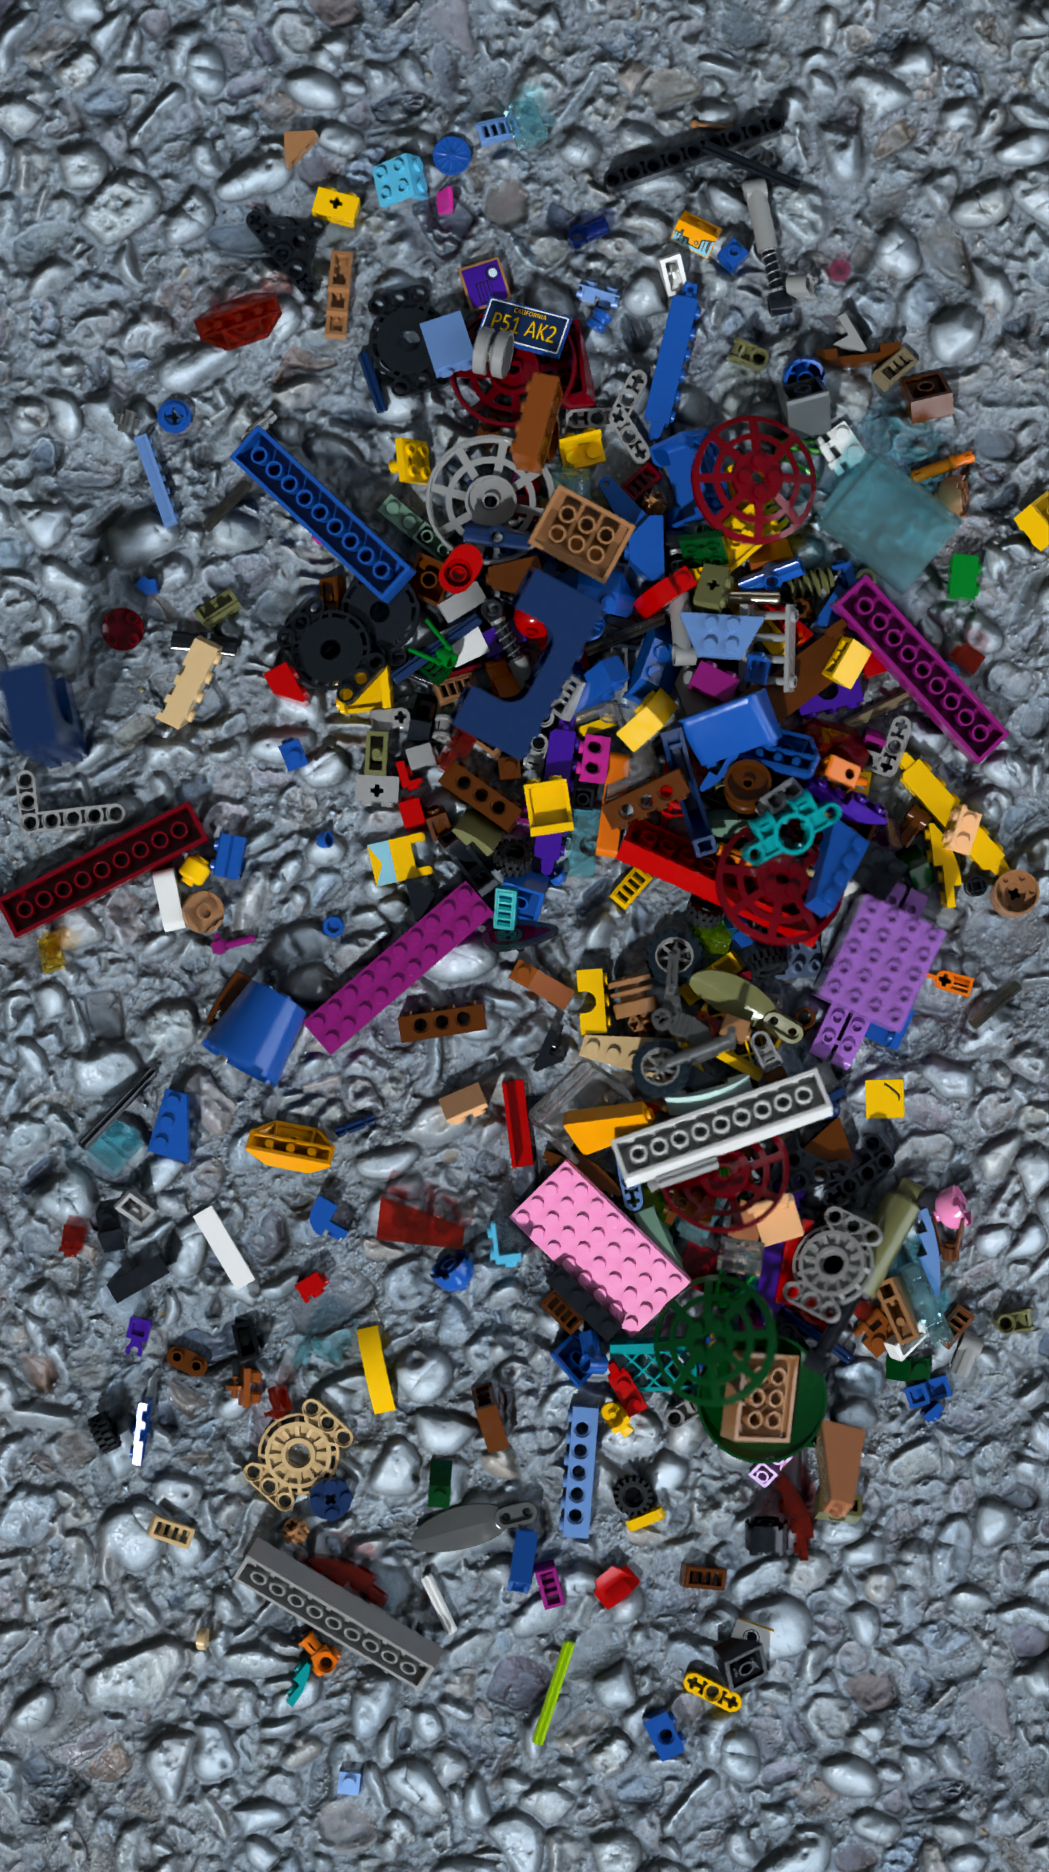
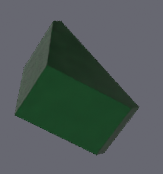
[896,844,935,891]

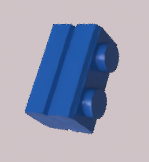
[210,833,248,881]

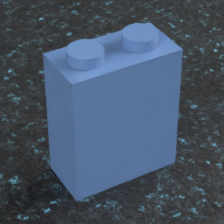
[420,310,473,378]

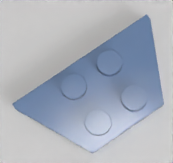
[680,612,764,660]

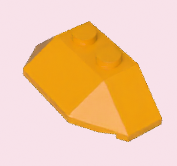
[245,1120,335,1173]

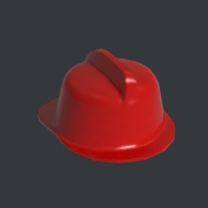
[439,544,483,594]

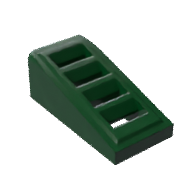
[412,646,453,687]

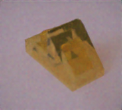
[37,933,68,975]

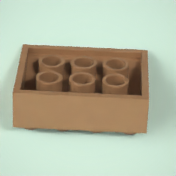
[528,484,636,584]
[720,1349,799,1443]

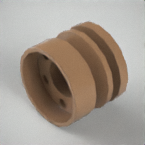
[989,869,1040,918]
[608,973,659,1020]

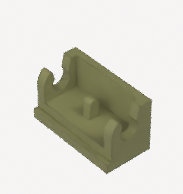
[194,587,243,631]

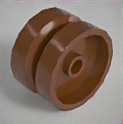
[724,759,772,814]

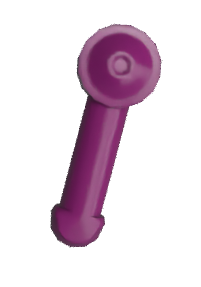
[210,933,256,955]

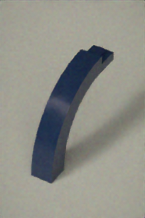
[659,723,718,858]

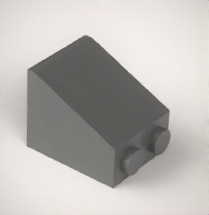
[777,376,831,441]

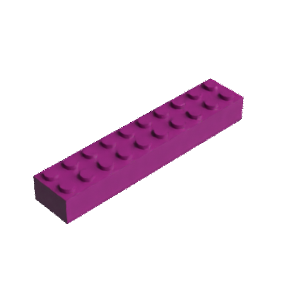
[829,575,1009,764]
[303,880,494,1055]

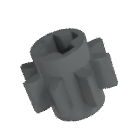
[113,409,142,434]

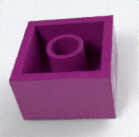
[687,660,740,705]

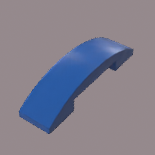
[698,754,739,792]

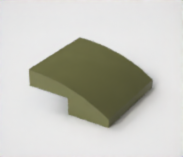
[452,809,505,857]

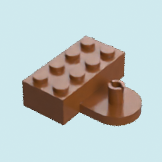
[510,372,563,474]

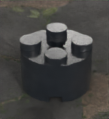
[745,1516,789,1556]

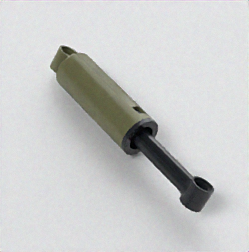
[803,1177,924,1376]

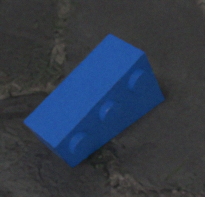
[562,655,630,718]

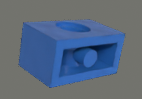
[642,1706,687,1762]

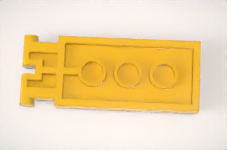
[682,504,782,592]

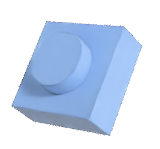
[337,1769,361,1796]

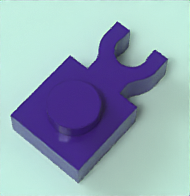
[125,1316,153,1357]

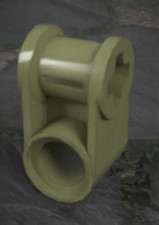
[726,338,769,372]
[992,1307,1036,1334]

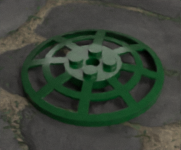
[654,1275,777,1407]

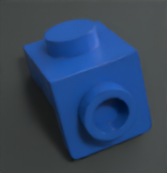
[743,651,772,686]

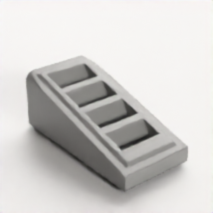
[551,674,586,722]

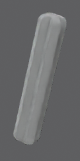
[656,1156,719,1188]

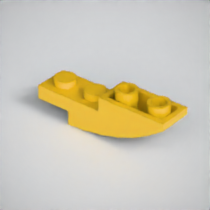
[923,823,962,909]

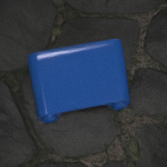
[649,429,731,530]
[678,688,783,769]

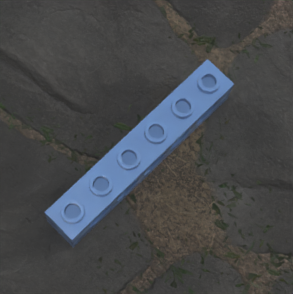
[559,1403,599,1539]

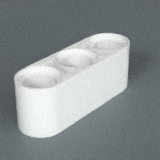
[152,867,187,932]

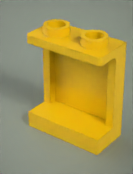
[335,665,395,715]
[523,775,574,837]

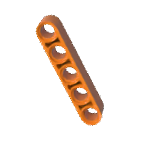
[595,751,631,858]

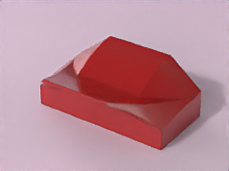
[593,1564,641,1610]

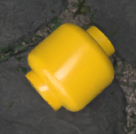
[179,854,211,887]

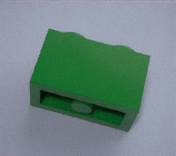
[946,553,982,602]

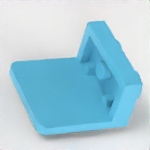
[372,153,429,208]
[487,1218,522,1267]

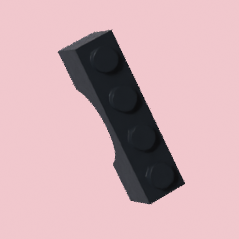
[545,1264,623,1342]

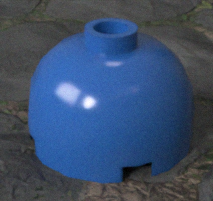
[782,355,826,385]
[430,1249,474,1291]

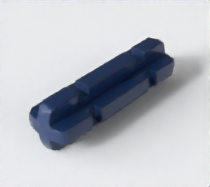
[334,1113,376,1137]

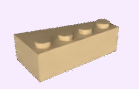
[155,635,223,730]

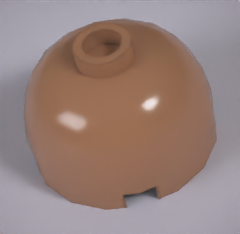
[934,475,969,518]

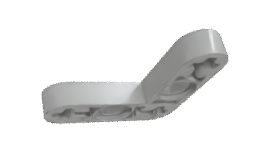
[837,716,913,777]

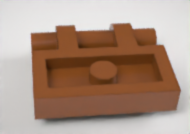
[852,1304,894,1358]

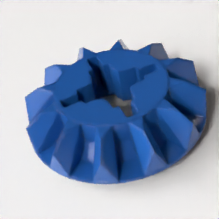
[157,399,192,434]

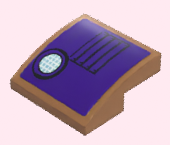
[458,256,512,312]

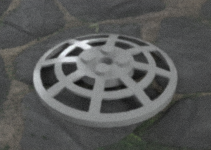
[426,435,555,565]

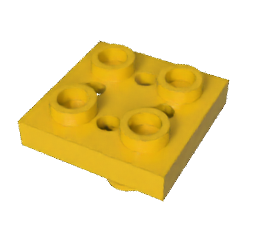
[389,437,431,486]

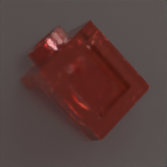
[58,1224,87,1257]
[264,1385,293,1420]

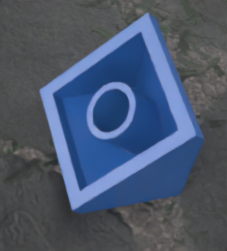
[550,1331,592,1388]

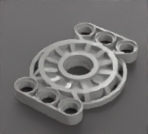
[782,1206,883,1323]

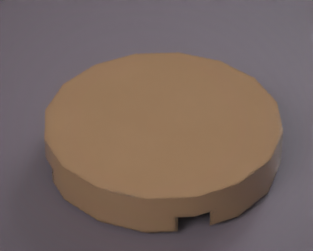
[182,891,225,934]

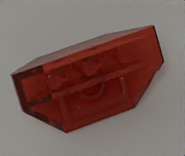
[194,292,282,351]
[791,718,869,772]

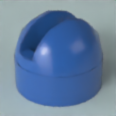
[315,831,333,848]
[548,867,567,886]

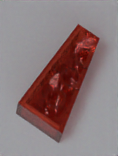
[376,1195,465,1249]

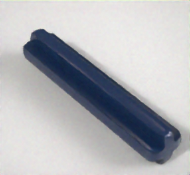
[358,351,388,414]

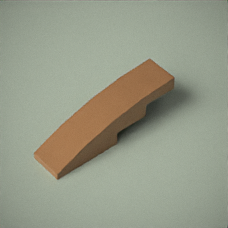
[324,250,353,340]

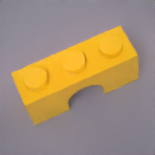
[576,968,611,1035]

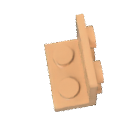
[942,804,982,856]
[747,1193,805,1247]

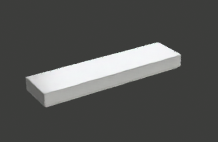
[193,1205,256,1290]

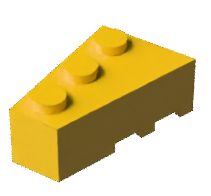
[616,688,678,752]

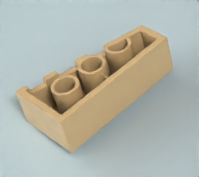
[578,1035,674,1079]

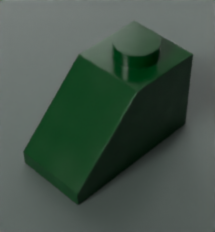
[428,1459,453,1508]

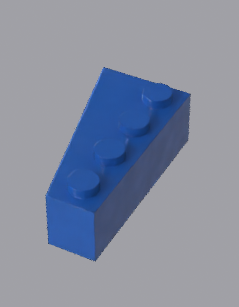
[804,820,870,918]

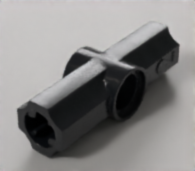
[171,631,238,657]

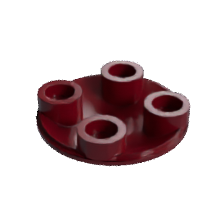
[101,608,144,651]

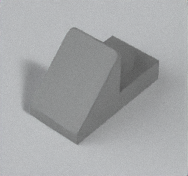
[832,313,867,355]

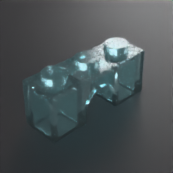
[564,812,600,880]

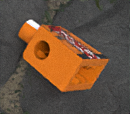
[814,754,868,791]

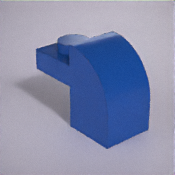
[310,1194,349,1240]

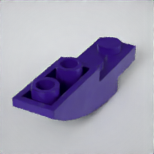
[806,775,888,824]

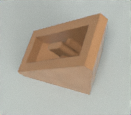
[284,130,319,171]

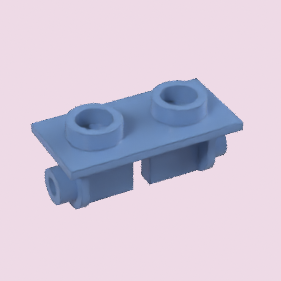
[576,279,622,310]

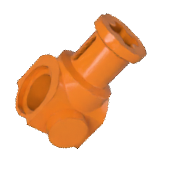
[298,1630,342,1677]

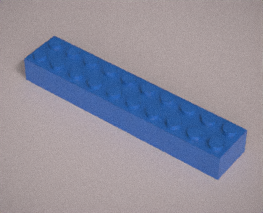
[230,425,417,604]

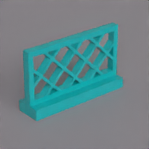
[609,1336,697,1393]

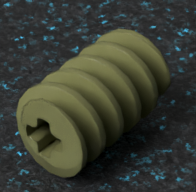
[787,566,834,600]

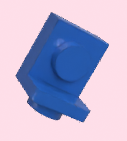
[830,560,856,589]
[278,737,309,772]

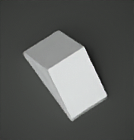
[657,252,687,297]

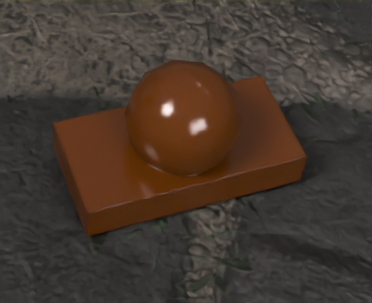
[473,408,512,451]

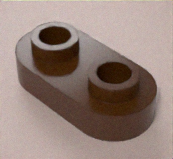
[167,1345,209,1377]

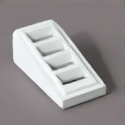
[884,1317,929,1362]

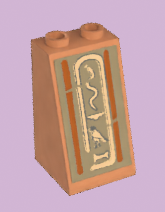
[814,1420,866,1518]

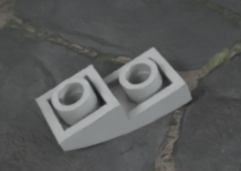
[437,581,487,623]

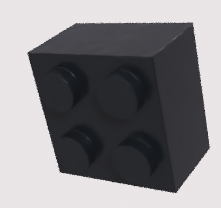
[850,841,908,902]

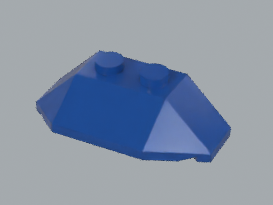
[554,567,635,619]
[623,617,681,704]
[737,729,820,782]

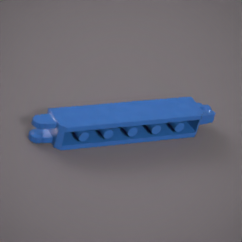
[644,282,701,442]

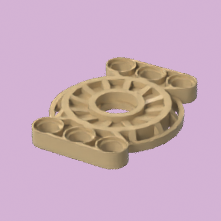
[243,1397,354,1511]

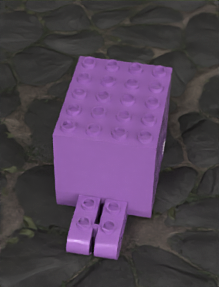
[808,882,946,1070]

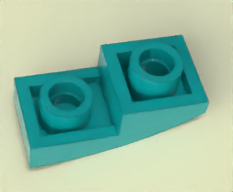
[286,1658,312,1707]

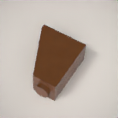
[485,555,543,593]
[793,1117,853,1171]
[471,1382,509,1453]

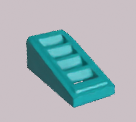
[493,886,518,931]

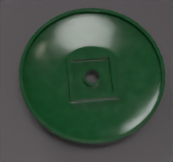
[696,1334,827,1464]

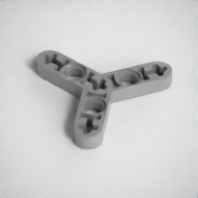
[566,370,650,464]

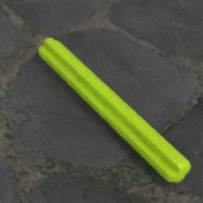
[532,1640,575,1745]

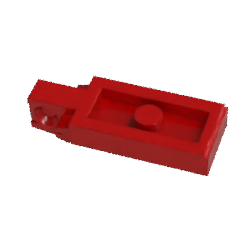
[607,1358,648,1417]

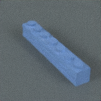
[134,433,179,528]

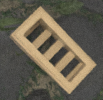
[146,1513,196,1549]

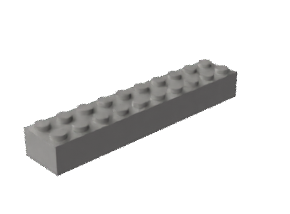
[233,1537,444,1691]

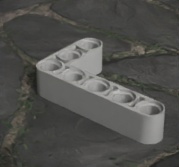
[15,770,128,833]

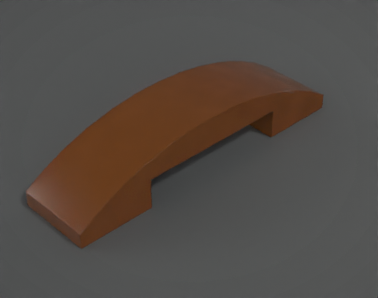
[813,342,902,368]

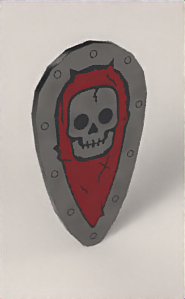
[482,921,559,952]

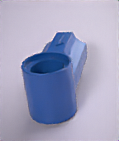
[579,1330,608,1374]

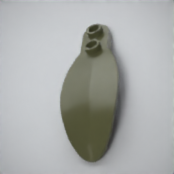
[689,969,803,1044]

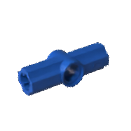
[738,556,805,592]

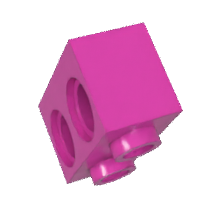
[576,734,611,784]

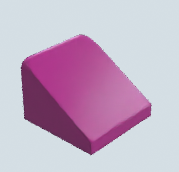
[436,186,454,214]

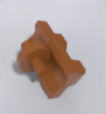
[226,1366,261,1408]

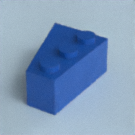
[147,1088,192,1163]

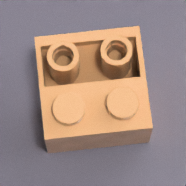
[438,1082,488,1126]

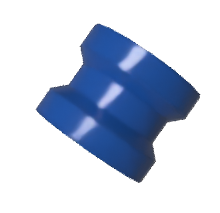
[585,307,612,334]

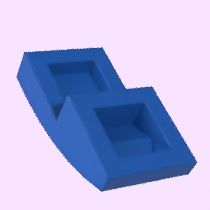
[904,1373,953,1409]

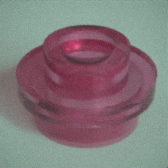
[829,260,851,282]

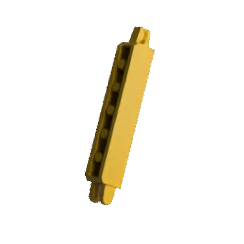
[899,752,1011,878]

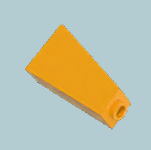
[563,1101,655,1156]

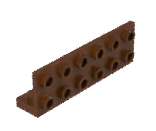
[738,618,856,724]

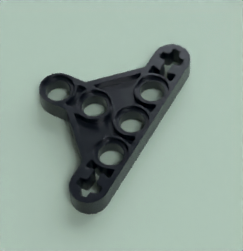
[246,211,326,299]
[747,1130,851,1202]

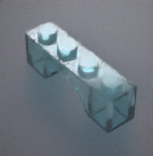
[898,1259,955,1349]

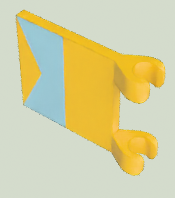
[367,832,433,887]

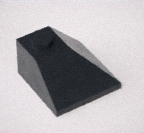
[712,1637,768,1693]

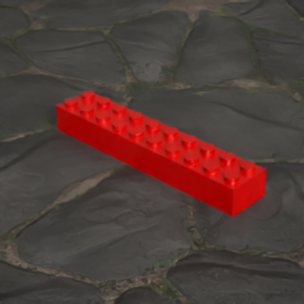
[615,818,828,948]

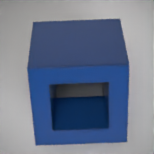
[135,575,159,596]

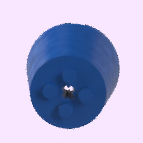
[201,981,306,1087]

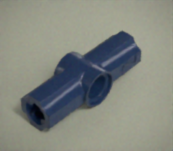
[463,522,531,551]

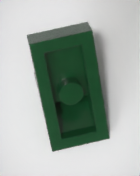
[886,1357,930,1382]

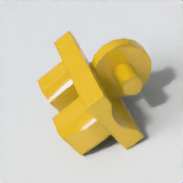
[601,1401,634,1437]

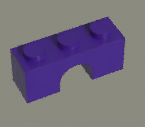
[797,678,864,720]

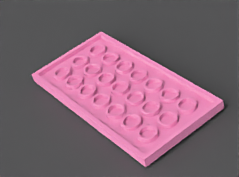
[509,1158,692,1337]

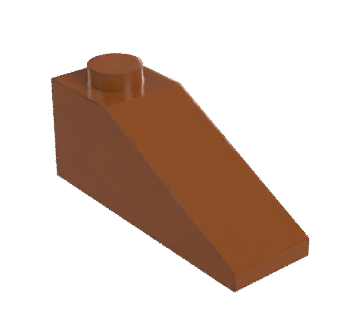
[509,959,575,1010]

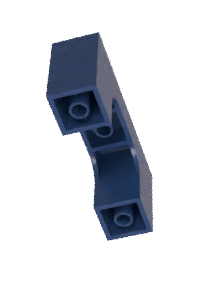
[448,566,605,761]
[0,661,88,769]

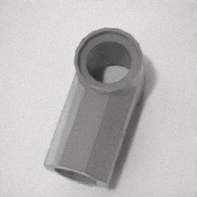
[949,1331,984,1378]

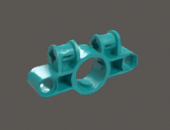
[741,789,842,865]

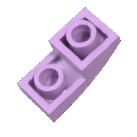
[748,1456,793,1488]

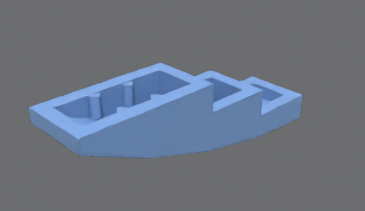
[916,1206,940,1298]

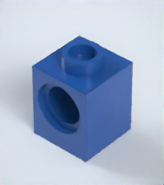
[717,238,749,274]

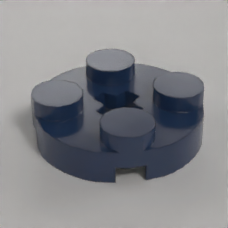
[309,1476,353,1521]

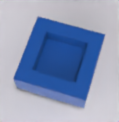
[920,1400,944,1423]

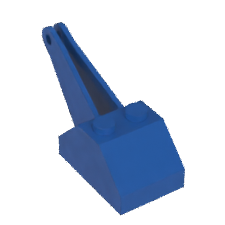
[599,476,665,587]

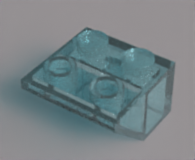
[81,1119,145,1178]

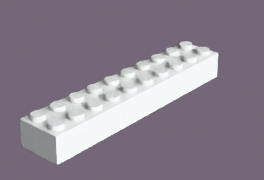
[611,1068,833,1188]

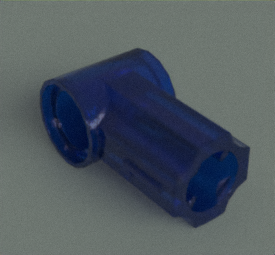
[567,215,610,250]

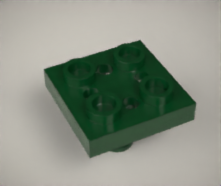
[679,525,729,569]

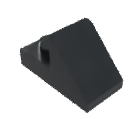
[533,1030,565,1072]
[95,1207,126,1253]
[231,1319,263,1364]

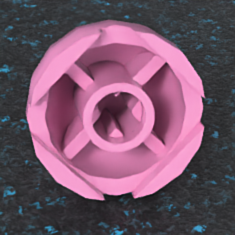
[933,1185,973,1229]

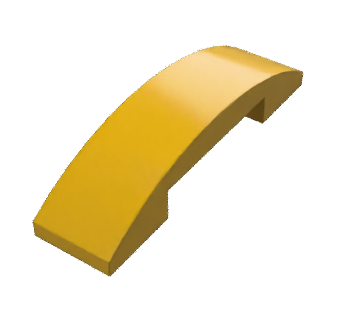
[357,1325,396,1414]

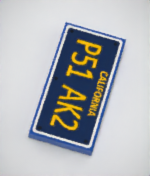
[477,296,572,359]

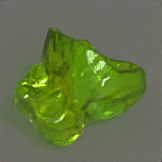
[694,923,731,955]

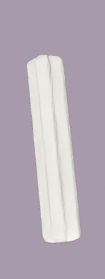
[421,1573,457,1635]

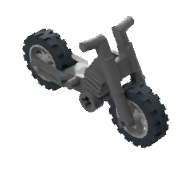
[631,928,737,1099]

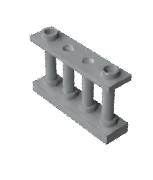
[738,604,799,692]

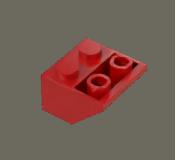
[263,662,311,707]

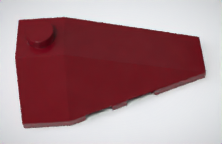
[550,318,596,410]

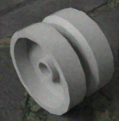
[472,326,514,379]

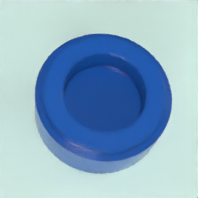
[323,916,345,937]

